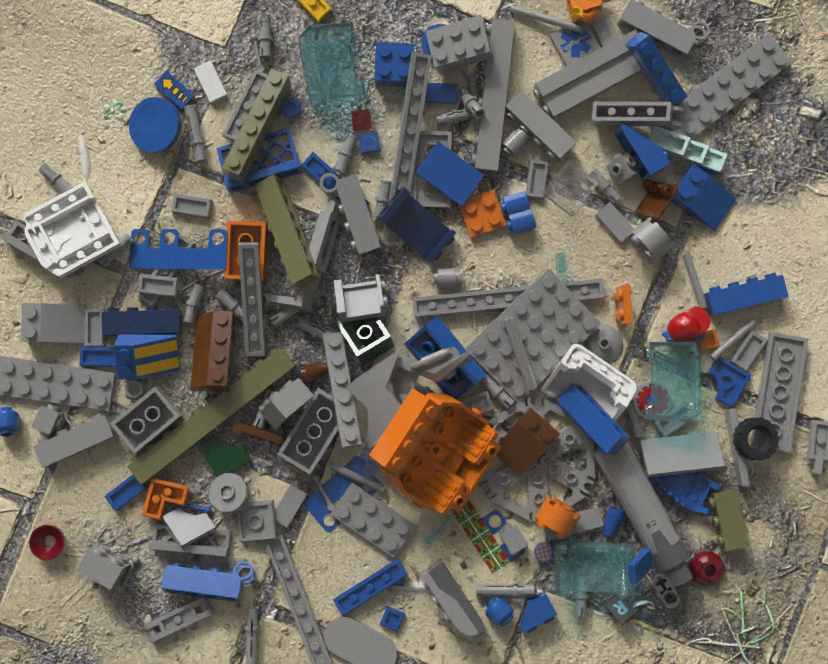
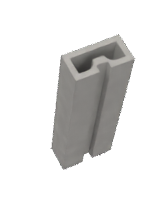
[533,29,642,120]

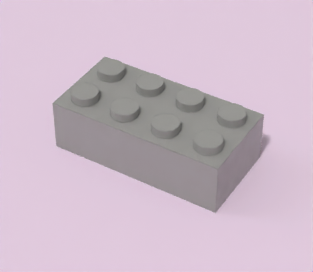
[277,388,338,475]

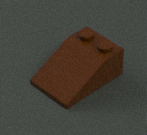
[496,408,560,477]

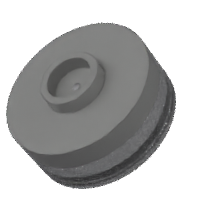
[209,473,251,514]

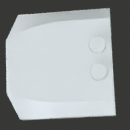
[25,182,121,279]

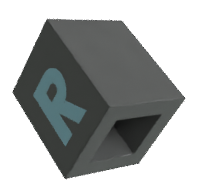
[604,591,636,624]

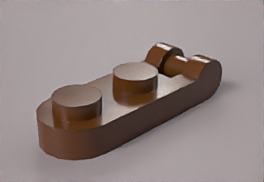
[233,422,287,447]

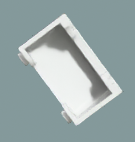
[541,344,637,421]

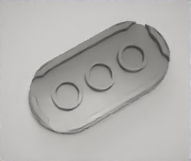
[324,616,397,664]

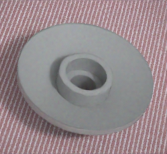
[584,325,622,362]

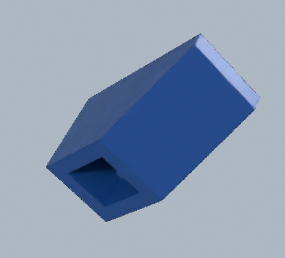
[520,591,557,633]

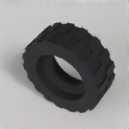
[733,417,779,461]

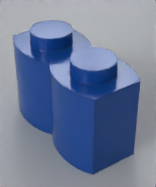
[500,191,536,236]

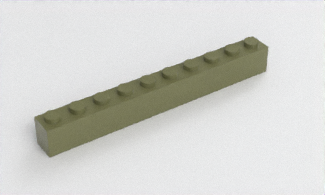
[127,347,297,485]

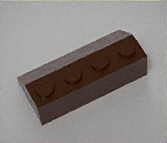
[190,311,236,392]

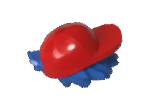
[662,306,711,345]

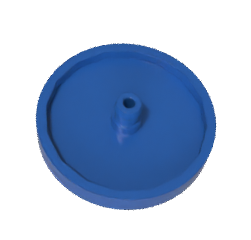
[129,97,182,153]

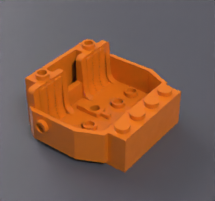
[369,388,502,515]

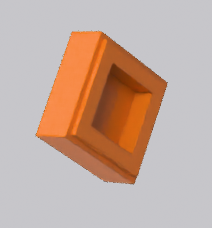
[697,329,719,351]

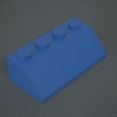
[404,316,486,400]

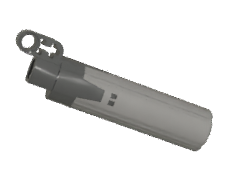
[594,442,693,608]

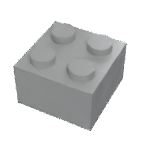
[260,378,314,430]
[76,545,131,590]

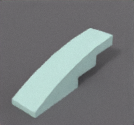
[648,126,728,173]

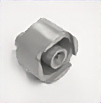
[631,217,675,261]

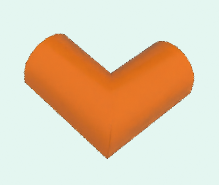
[142,477,190,520]

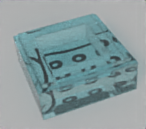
[555,252,567,274]

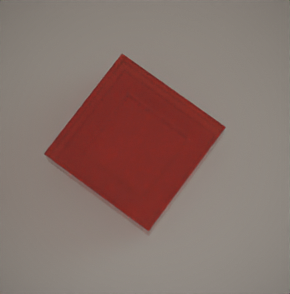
[351,109,372,131]

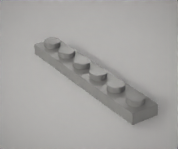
[238,242,266,356]
[322,332,362,449]

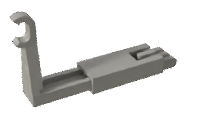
[262,200,341,312]

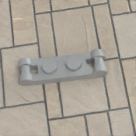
[143,597,214,643]

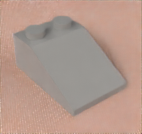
[21,303,86,343]

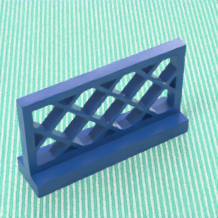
[216,128,302,194]

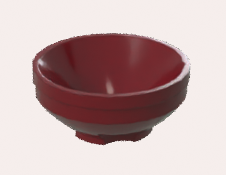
[29,524,66,560]
[689,551,725,587]

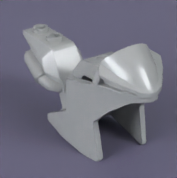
[347,347,474,453]

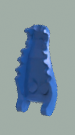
[648,472,722,516]

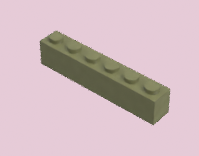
[222,69,292,183]
[255,174,320,289]

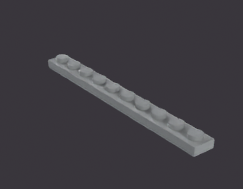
[382,52,432,246]
[412,279,605,317]

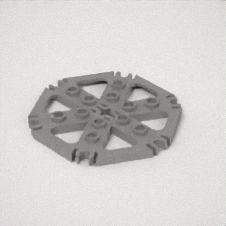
[479,397,595,521]

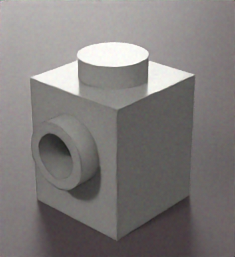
[32,404,64,435]

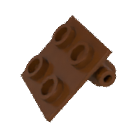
[635,179,680,220]

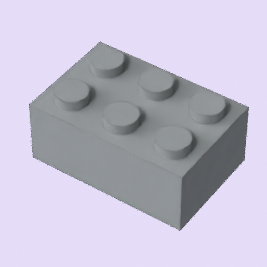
[426,15,493,74]
[110,386,184,454]

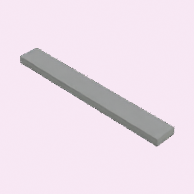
[264,534,333,664]

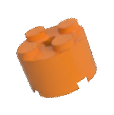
[535,495,581,539]

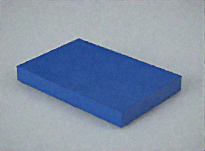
[415,141,484,207]

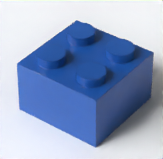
[374,42,414,87]

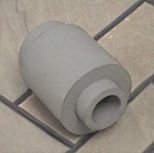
[501,128,529,157]
[434,268,461,288]

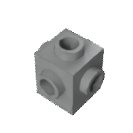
[606,152,641,185]

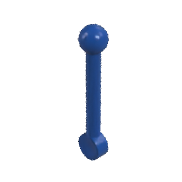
[172,503,212,514]

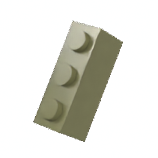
[708,488,749,551]

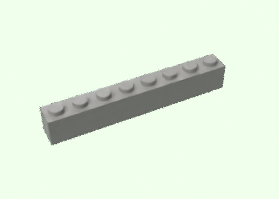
[471,18,515,174]

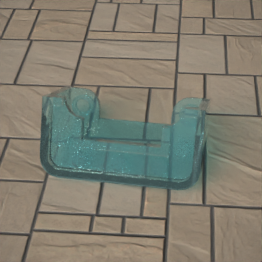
[298,23,368,109]
[645,342,702,423]
[553,540,636,599]

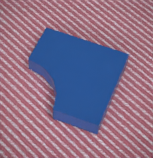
[708,357,752,408]

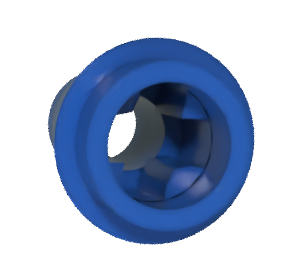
[603,506,625,537]

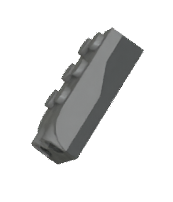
[420,558,486,640]

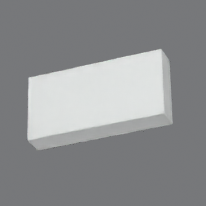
[194,60,228,103]

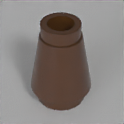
[299,362,328,383]

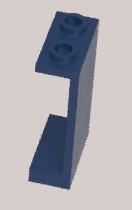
[377,187,456,262]

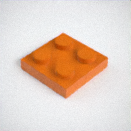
[458,190,506,239]
[613,284,633,326]

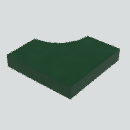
[199,436,252,478]

